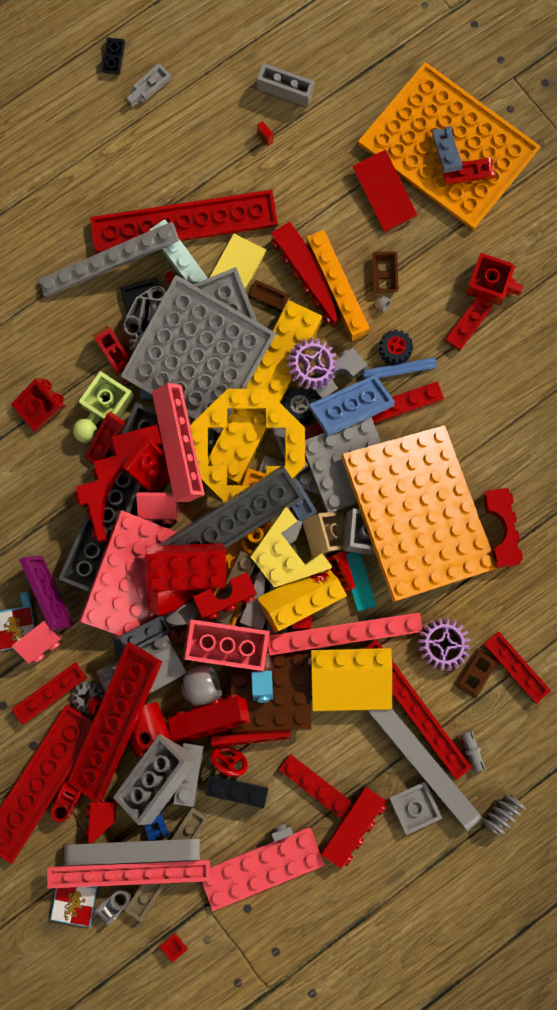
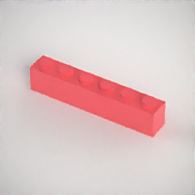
[152,383,205,502]

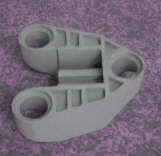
[124,286,166,338]

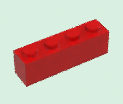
[168,694,250,744]
[321,786,386,869]

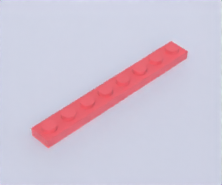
[268,613,423,655]
[47,859,211,889]

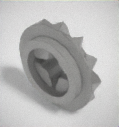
[72,682,103,713]

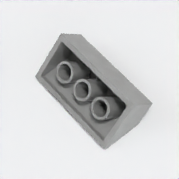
[97,634,186,694]
[113,735,197,825]

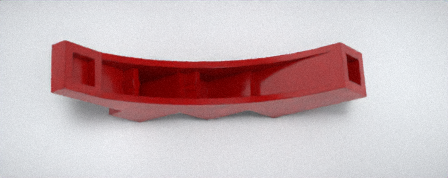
[74,425,163,543]

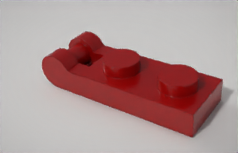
[442,158,496,186]

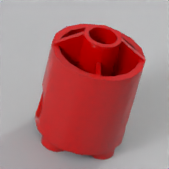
[129,702,171,757]

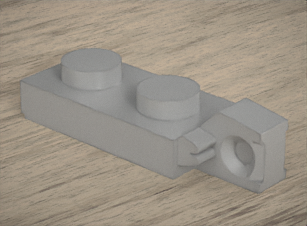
[126,63,172,108]

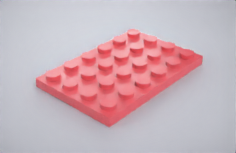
[79,510,177,645]

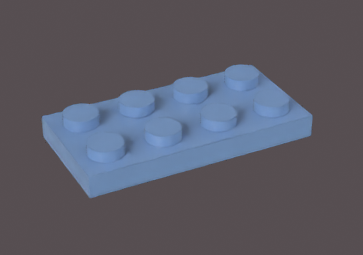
[309,375,395,436]

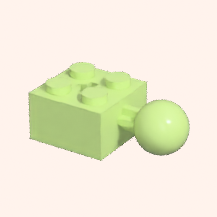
[73,371,134,443]

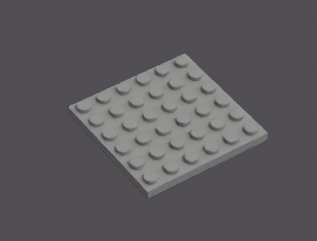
[121,275,277,434]

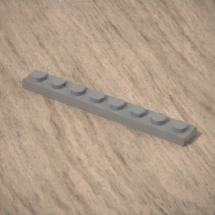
[39,222,179,298]

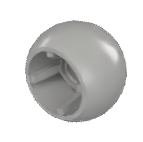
[181,664,222,707]

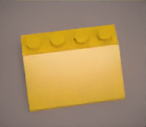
[311,648,392,711]

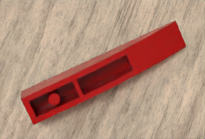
[270,221,337,328]

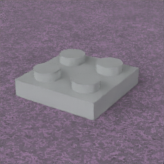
[389,781,442,835]

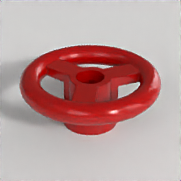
[210,746,248,777]

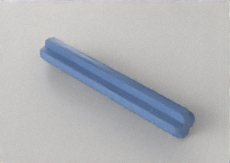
[363,357,437,380]

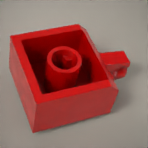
[465,253,523,306]

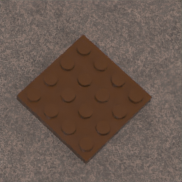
[230,651,311,733]

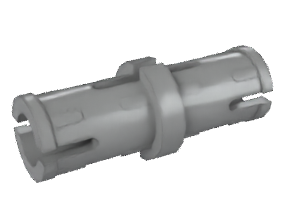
[461,730,486,772]

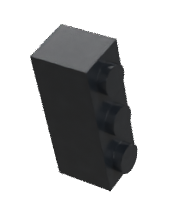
[205,774,269,808]

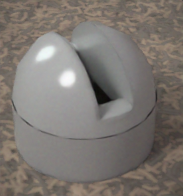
[375,296,391,313]

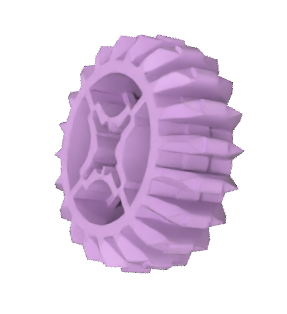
[286,338,338,390]
[418,618,471,671]

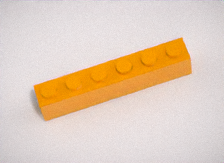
[306,230,370,342]

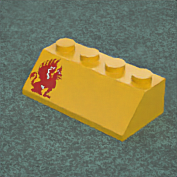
[256,569,347,633]

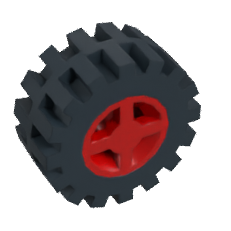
[379,329,413,365]

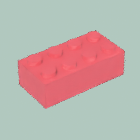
[182,619,270,671]

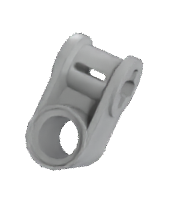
[93,888,132,927]

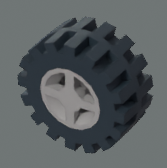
[283,388,316,424]

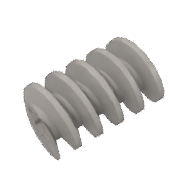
[482,794,526,838]

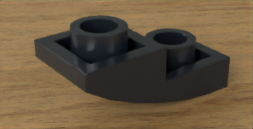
[102,37,125,75]

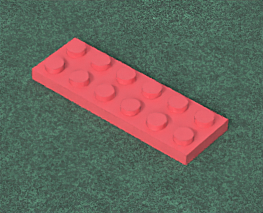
[202,827,325,911]

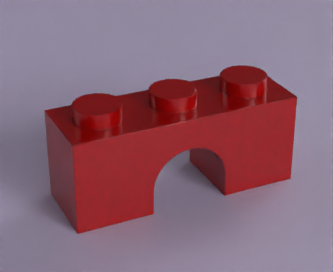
[193,572,257,621]

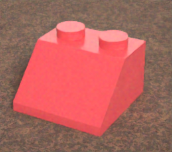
[136,493,179,525]
[12,621,62,664]

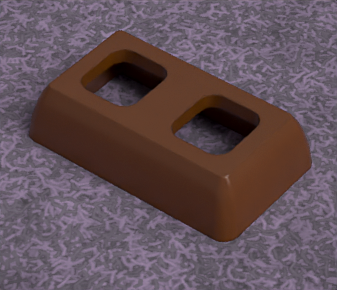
[372,251,399,293]
[454,649,498,698]

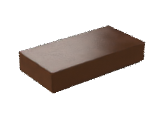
[248,280,289,313]

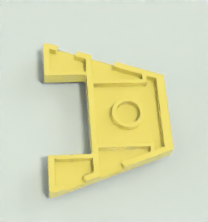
[251,506,332,588]

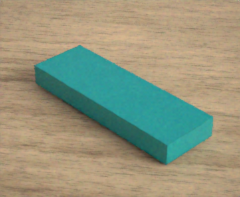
[346,552,376,612]

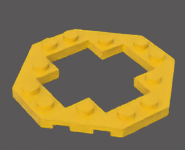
[190,389,305,502]

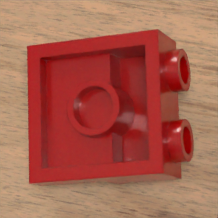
[11,378,66,432]

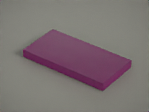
[19,556,74,631]

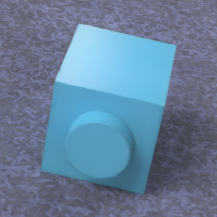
[252,671,273,703]

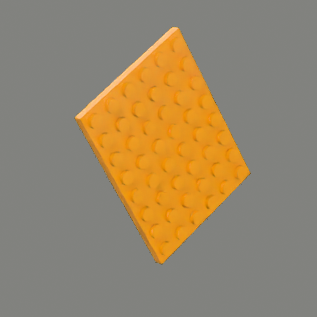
[358,62,541,231]
[341,425,497,602]

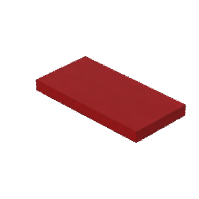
[352,149,418,233]
[122,435,170,493]

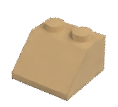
[302,511,346,557]

